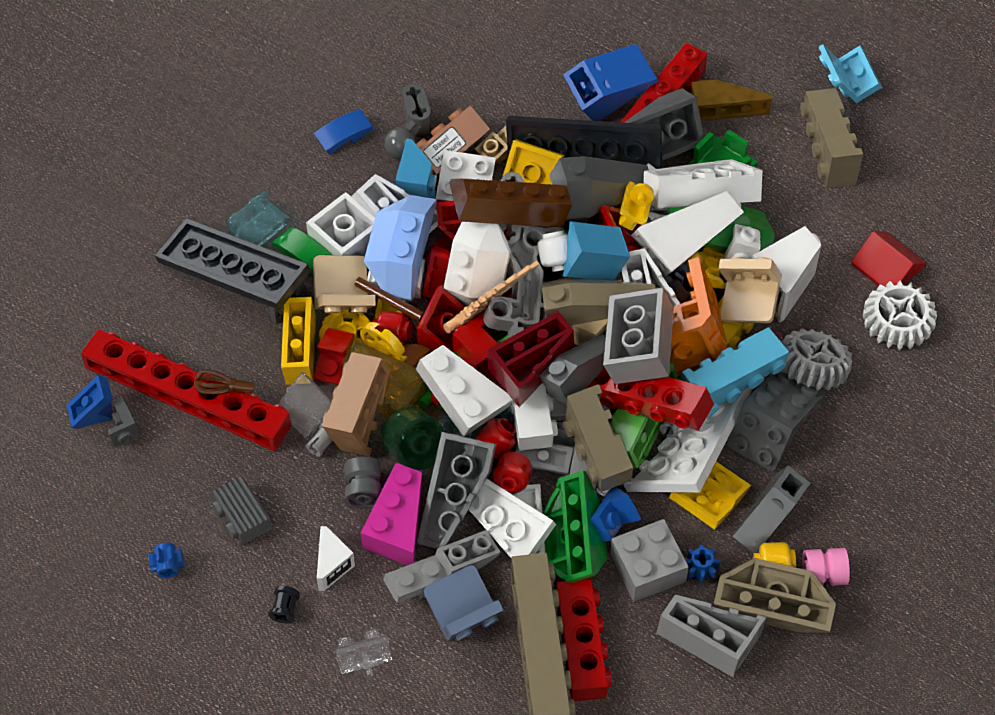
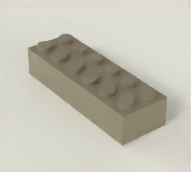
[511,553,576,715]

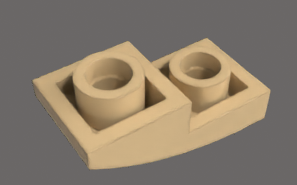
[475,126,508,165]

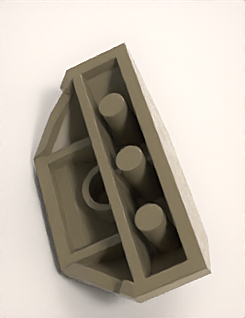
[714,558,836,633]

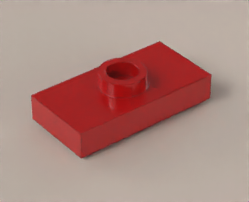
[422,246,451,299]

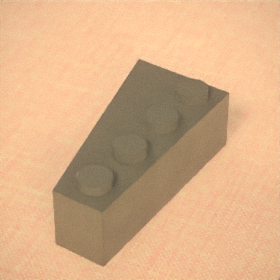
[800,88,863,189]

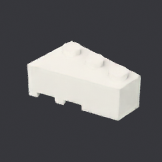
[416,345,513,437]

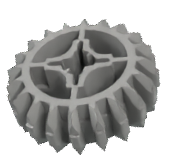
[781,328,852,391]

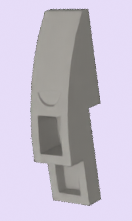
[383,530,501,603]

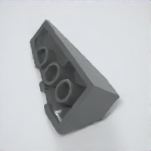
[549,156,649,221]
[417,432,497,549]

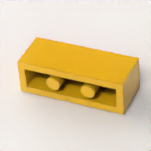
[281,297,316,385]

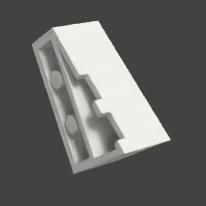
[351,174,438,233]
[621,248,680,306]
[511,383,558,451]

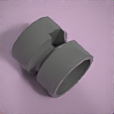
[344,456,381,509]

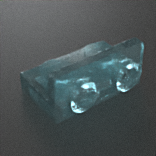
[227,191,289,246]

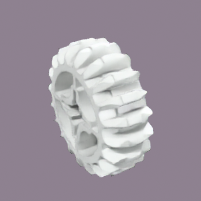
[863,280,937,350]

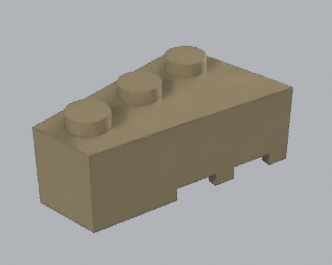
[563,384,633,492]

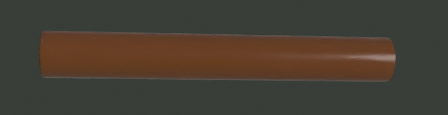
[354,277,425,322]

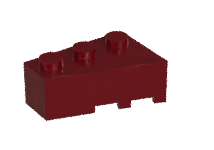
[488,311,574,408]

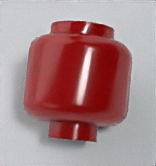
[372,311,413,345]
[476,418,517,459]
[493,452,532,494]

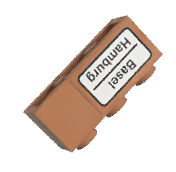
[416,105,490,175]

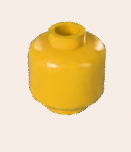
[753,542,796,568]

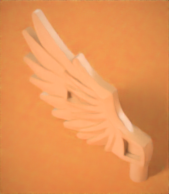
[443,260,540,334]

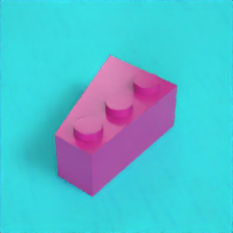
[361,463,423,565]

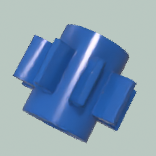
[148,543,185,578]
[685,545,720,583]

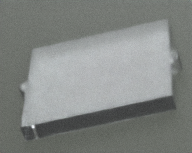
[277,372,332,439]

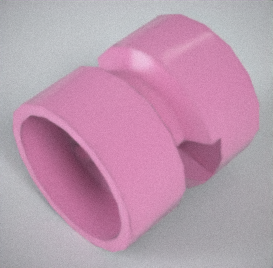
[802,548,850,586]

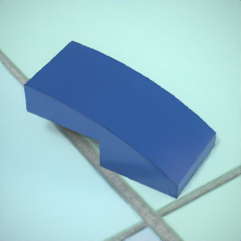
[314,109,375,155]

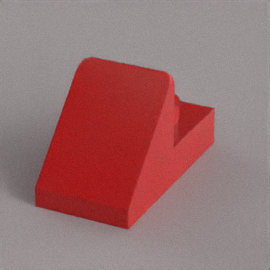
[313,328,355,386]

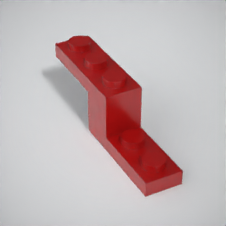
[431,293,512,407]

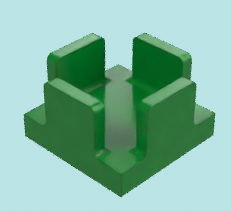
[688,130,758,168]

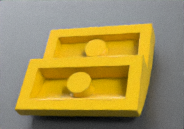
[669,461,751,530]

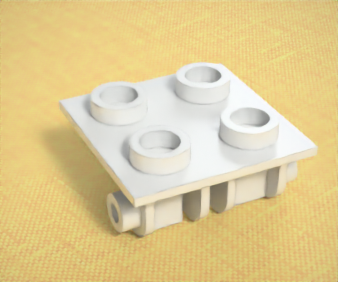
[436,150,496,201]

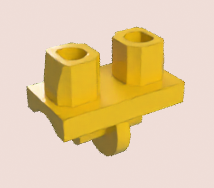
[618,181,654,230]

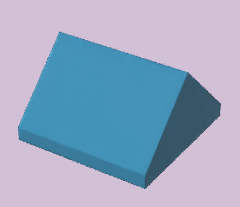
[563,222,630,281]

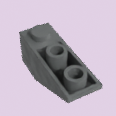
[731,465,810,555]

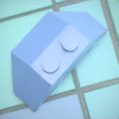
[364,195,437,301]

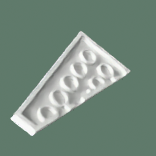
[623,387,753,492]

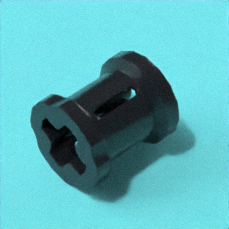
[268,586,300,624]

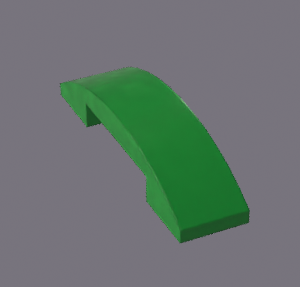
[272,227,333,276]

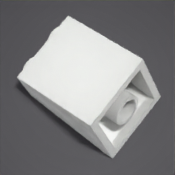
[752,226,821,323]

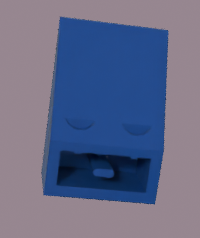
[563,44,658,121]

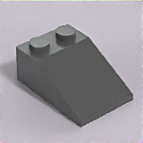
[624,88,704,161]

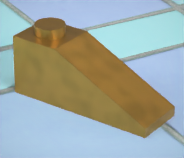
[690,80,772,121]

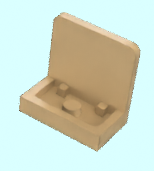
[313,255,376,314]
[718,257,782,324]

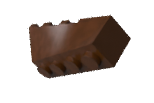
[449,178,572,228]

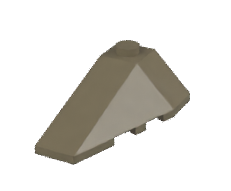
[542,277,656,326]

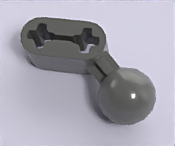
[384,84,431,160]

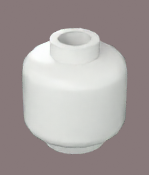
[537,230,568,272]

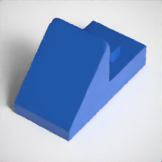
[66,375,113,429]
[590,487,641,542]

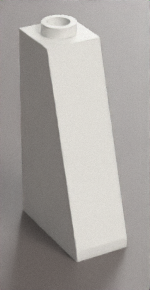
[631,191,744,277]

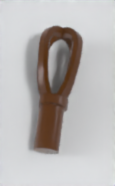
[195,369,255,394]

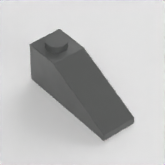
[540,334,606,405]

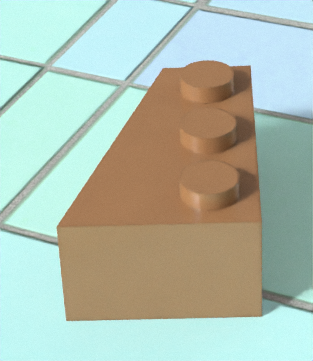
[322,352,390,457]

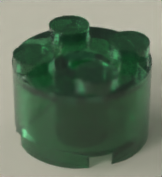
[380,405,446,470]

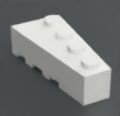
[644,159,763,211]

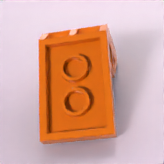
[670,257,728,375]

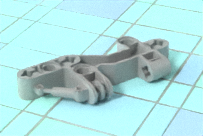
[483,172,567,339]

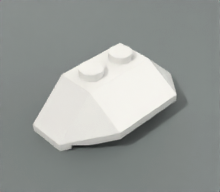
[444,222,511,307]

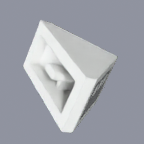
[317,526,355,591]

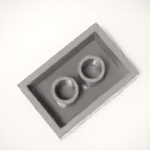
[603,288,674,384]

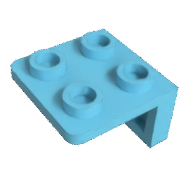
[819,44,883,104]

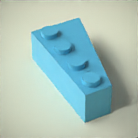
[680,327,789,418]

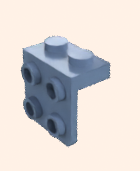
[423,565,503,641]

